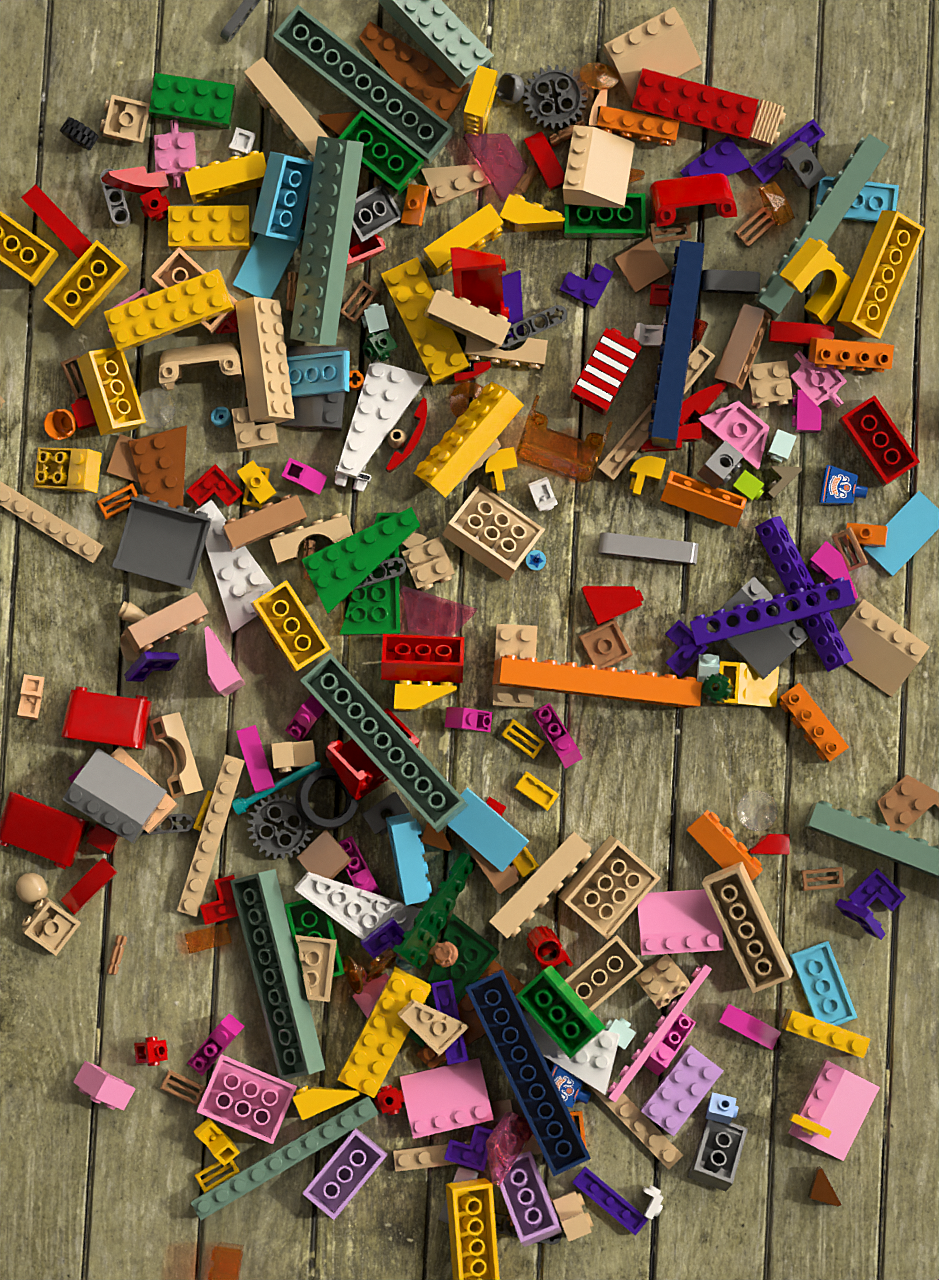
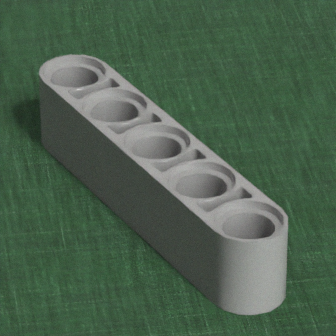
[598,532,699,565]

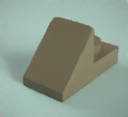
[766,466,802,500]
[490,1097,525,1122]

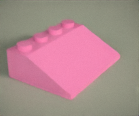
[205,626,246,697]
[637,889,724,955]
[197,1054,297,1144]
[400,1058,494,1139]
[788,1059,880,1161]

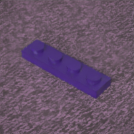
[750,119,826,185]
[432,979,469,1065]
[572,1166,648,1236]

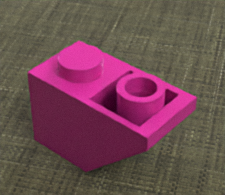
[791,390,822,433]
[281,458,328,495]
[285,695,326,742]
[445,707,492,732]

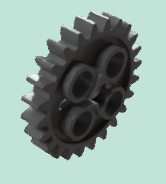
[522,65,587,131]
[247,793,313,860]

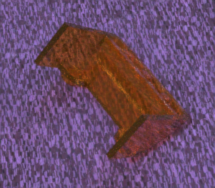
[516,395,613,483]

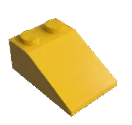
[292,1085,361,1120]

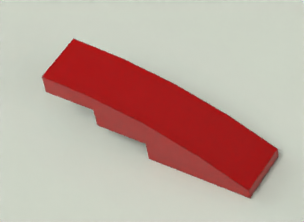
[21,184,92,259]

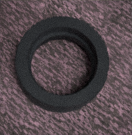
[295,768,359,830]

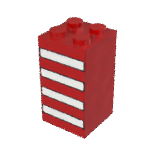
[570,327,642,416]

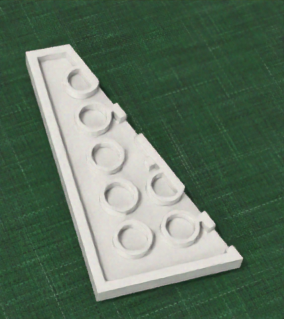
[337,361,429,478]
[195,499,275,633]
[294,872,421,959]
[522,1011,620,1095]

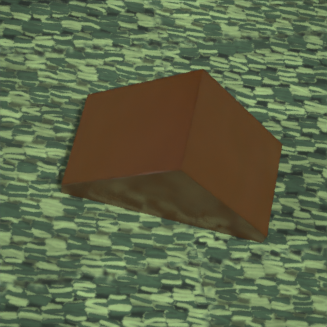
[319,111,359,138]
[421,822,452,851]
[808,1166,842,1207]

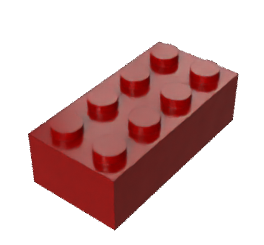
[838,395,920,487]
[381,634,465,683]

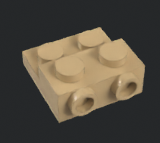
[100,94,150,144]
[748,361,793,408]
[402,537,455,591]
[21,897,81,956]
[635,954,691,1009]

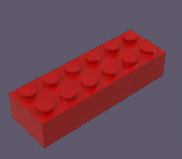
[630,68,759,140]

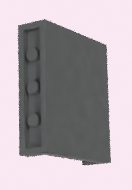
[112,494,212,590]

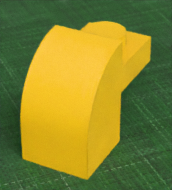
[485,447,518,493]
[629,456,666,497]
[193,1118,240,1166]

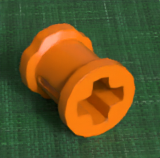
[349,370,364,391]

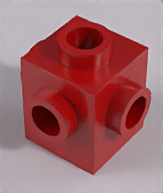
[140,188,171,222]
[134,1036,168,1066]
[374,1084,405,1116]

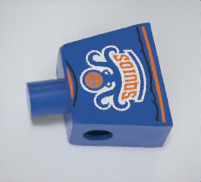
[818,465,868,506]
[551,1063,591,1108]

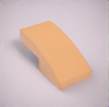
[588,87,608,127]
[17,674,45,720]

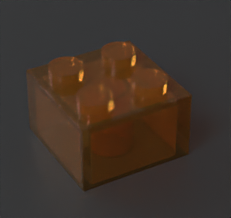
[208,1241,244,1280]

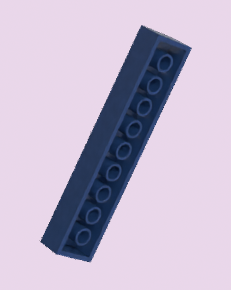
[648,240,705,449]
[465,969,591,1176]

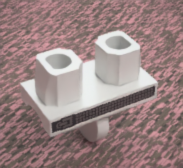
[334,465,372,492]

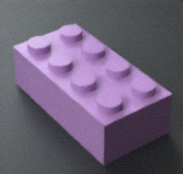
[640,1045,723,1137]
[302,1128,387,1220]
[492,1151,563,1247]

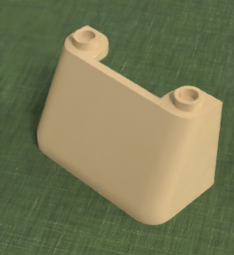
[159,342,244,391]

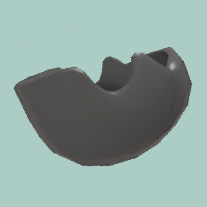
[497,73,525,104]

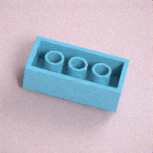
[251,151,314,242]
[386,813,432,905]

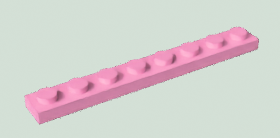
[607,964,712,1102]

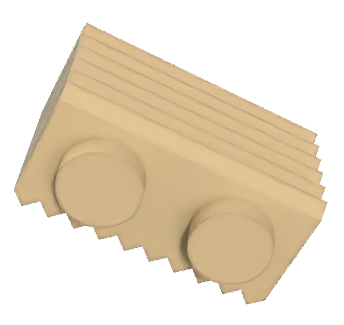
[748,99,786,148]

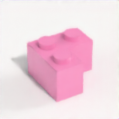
[73,1061,136,1110]

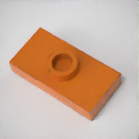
[401,184,429,226]
[846,522,888,547]

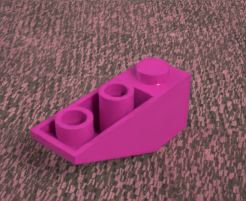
[809,541,858,600]
[532,703,583,769]
[338,836,382,895]
[643,1011,697,1076]
[187,1013,245,1076]

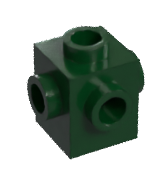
[362,330,398,364]
[702,673,733,704]

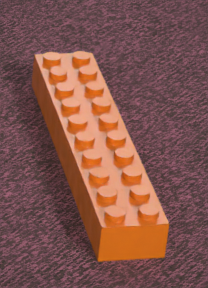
[492,655,703,709]

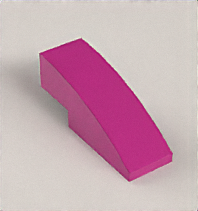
[236,725,275,793]
[718,1003,781,1050]

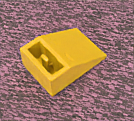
[500,194,565,232]
[34,447,102,493]
[716,661,779,708]
[394,680,457,711]

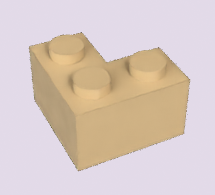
[231,406,279,452]
[271,740,316,773]
[552,1190,594,1242]

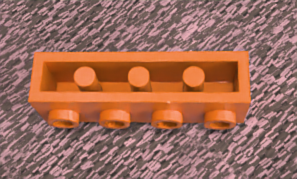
[597,106,680,146]
[808,337,894,372]
[660,471,747,528]
[778,682,849,763]
[686,810,763,881]

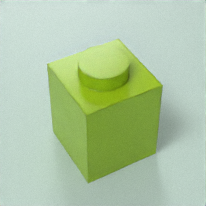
[732,470,764,503]

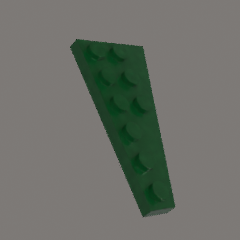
[392,852,476,970]
[407,913,500,1048]

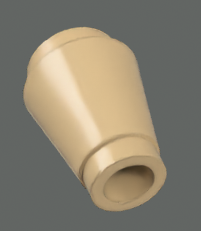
[387,429,407,449]
[117,601,149,623]

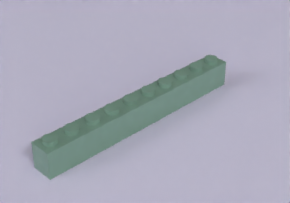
[191,1095,379,1220]

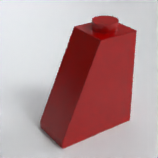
[581,586,644,626]

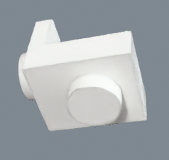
[228,128,256,158]
[634,323,665,347]
[528,477,558,511]
[642,1185,664,1219]

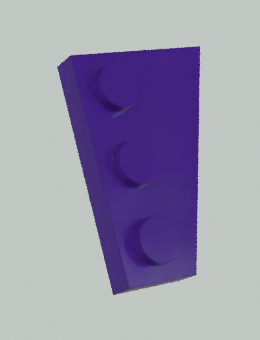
[680,136,752,177]
[502,270,524,341]

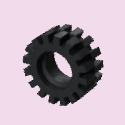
[60,117,99,150]

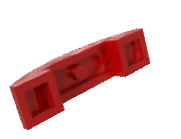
[386,397,427,473]

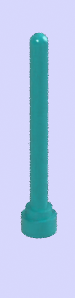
[232,761,321,815]

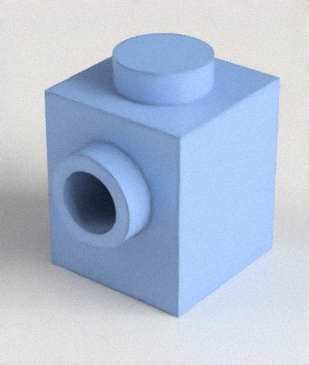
[705,1093,738,1124]

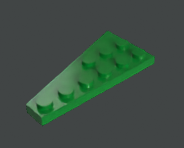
[301,507,421,614]
[339,512,400,635]

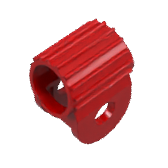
[526,925,573,970]

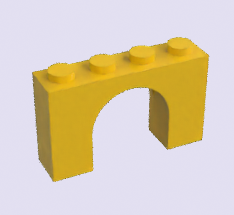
[464,65,498,137]
[779,237,852,325]
[781,1009,871,1058]

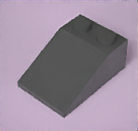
[349,182,402,249]
[688,1119,748,1192]

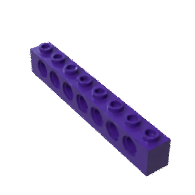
[755,516,853,672]
[690,577,856,647]

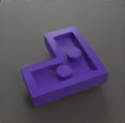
[559,263,613,309]
[665,619,708,677]
[124,651,180,682]
[848,868,906,911]
[835,899,886,940]
[360,917,405,961]
[444,1125,495,1171]

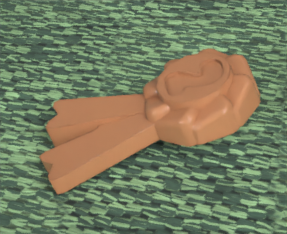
[428,942,458,967]

